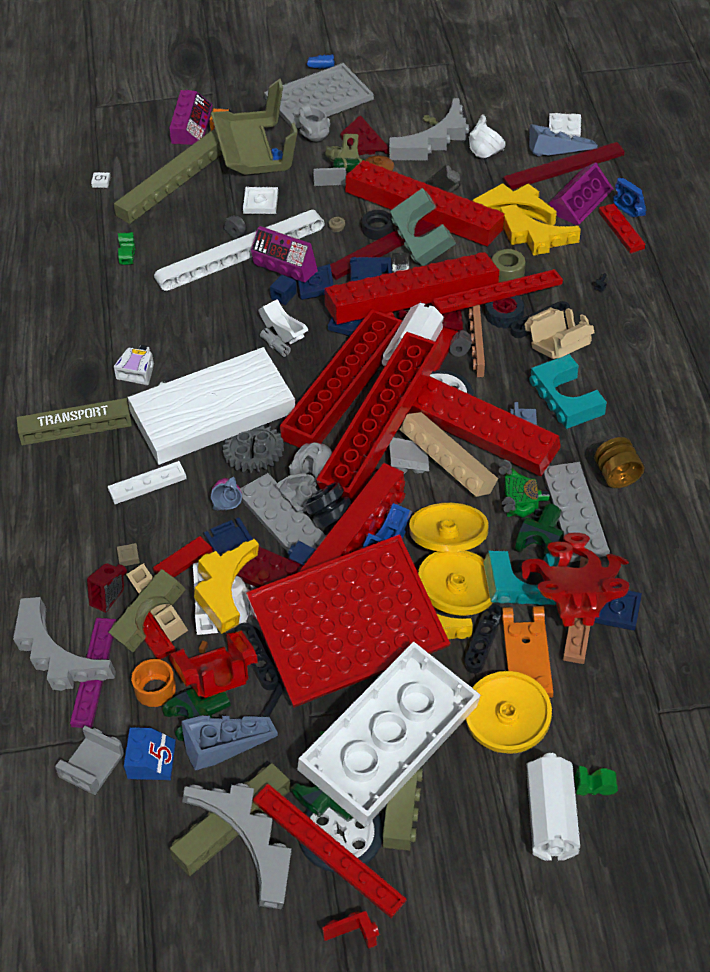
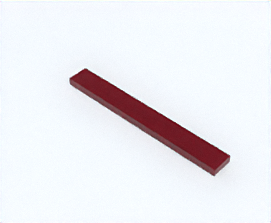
[503,142,625,190]
[330,219,437,280]

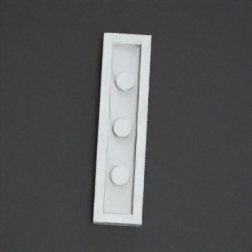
[108,461,186,504]

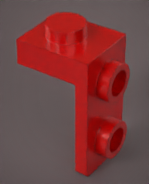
[322,911,379,949]

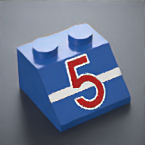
[124,728,176,780]

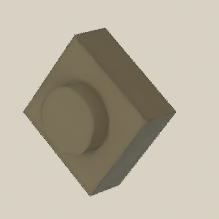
[117,543,140,566]

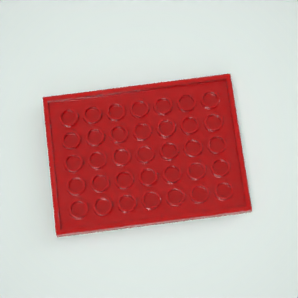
[246,534,450,708]

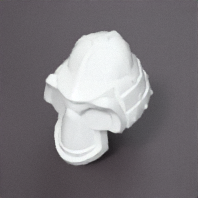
[469,114,505,158]

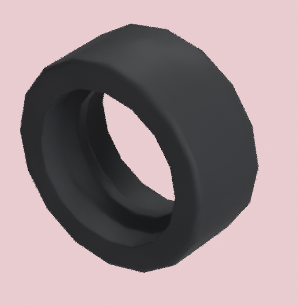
[362,210,393,240]

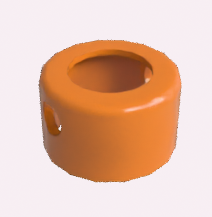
[131,659,176,707]

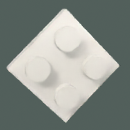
[549,113,581,138]
[243,187,278,214]

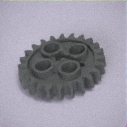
[223,425,284,473]

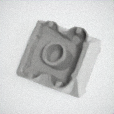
[389,438,429,474]
[275,473,318,513]

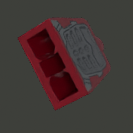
[87,563,127,613]

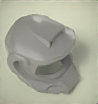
[299,104,330,142]
[289,442,332,479]

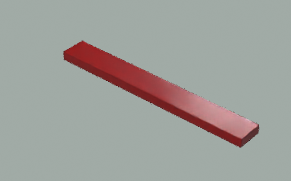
[432,269,563,314]
[253,784,407,919]

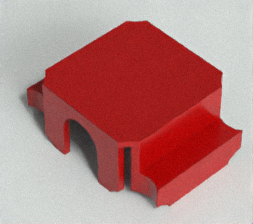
[169,631,258,698]

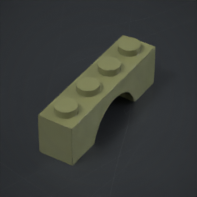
[108,569,186,652]

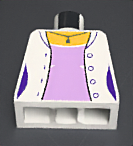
[114,345,154,385]

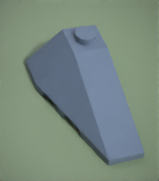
[529,124,598,156]
[182,716,278,770]

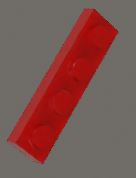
[599,203,646,253]

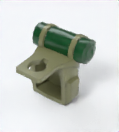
[325,134,366,172]

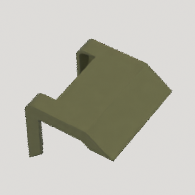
[211,79,297,175]

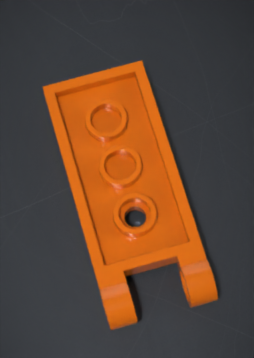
[502,606,553,698]

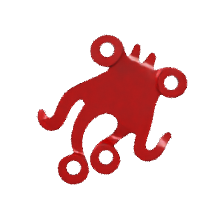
[522,532,629,626]

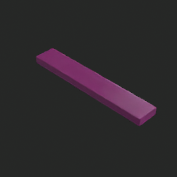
[70,618,117,729]

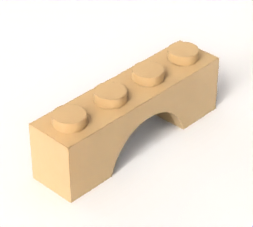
[126,563,188,642]

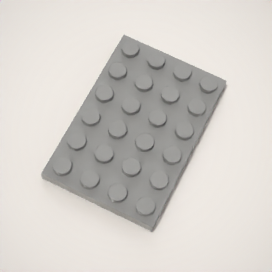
[264,63,374,128]

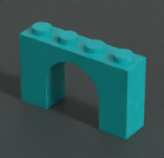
[529,354,607,429]
[483,551,560,605]

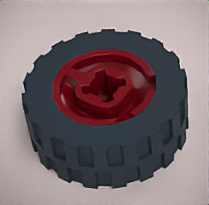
[485,296,524,328]

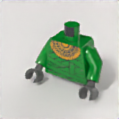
[499,460,549,518]

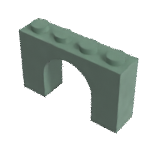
[390,188,456,266]

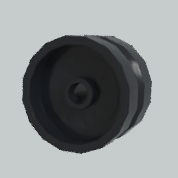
[303,482,352,528]

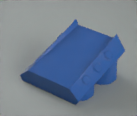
[613,178,646,217]

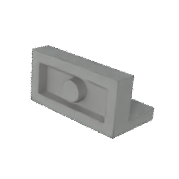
[314,168,346,186]

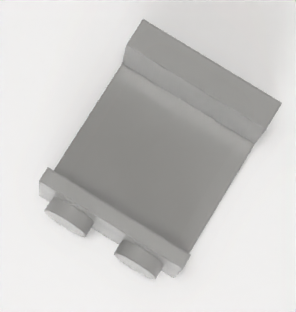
[55,726,124,795]

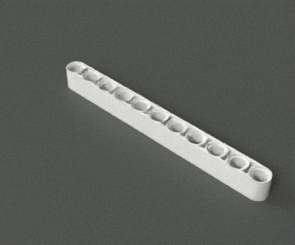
[154,210,324,291]

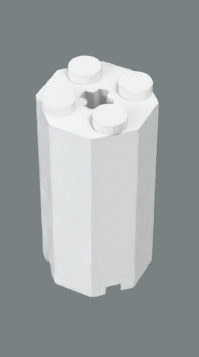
[382,303,443,366]
[527,753,580,860]

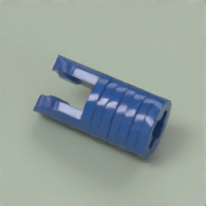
[307,55,334,69]

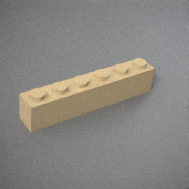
[400,412,498,497]

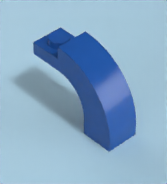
[362,503,412,548]

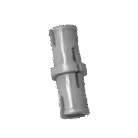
[260,328,291,357]

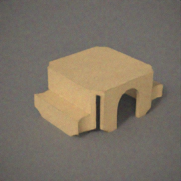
[524,308,595,359]

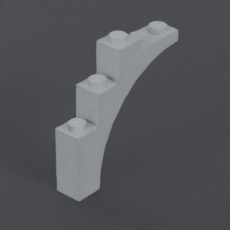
[390,98,469,160]
[14,597,116,691]
[182,783,291,909]

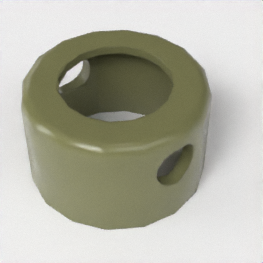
[491,249,526,283]

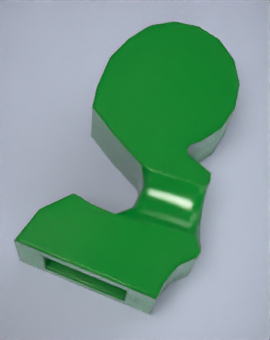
[118,233,136,265]
[574,766,618,796]

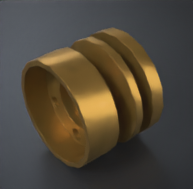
[594,437,645,488]

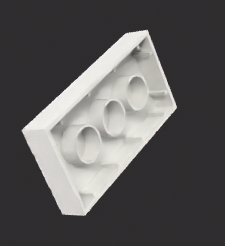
[128,347,295,465]
[297,642,481,827]

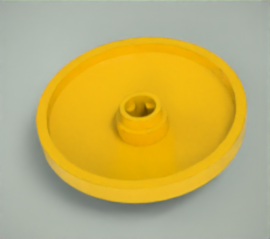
[409,503,488,552]
[418,550,493,615]
[465,671,552,754]

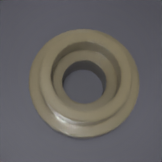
[329,217,345,232]

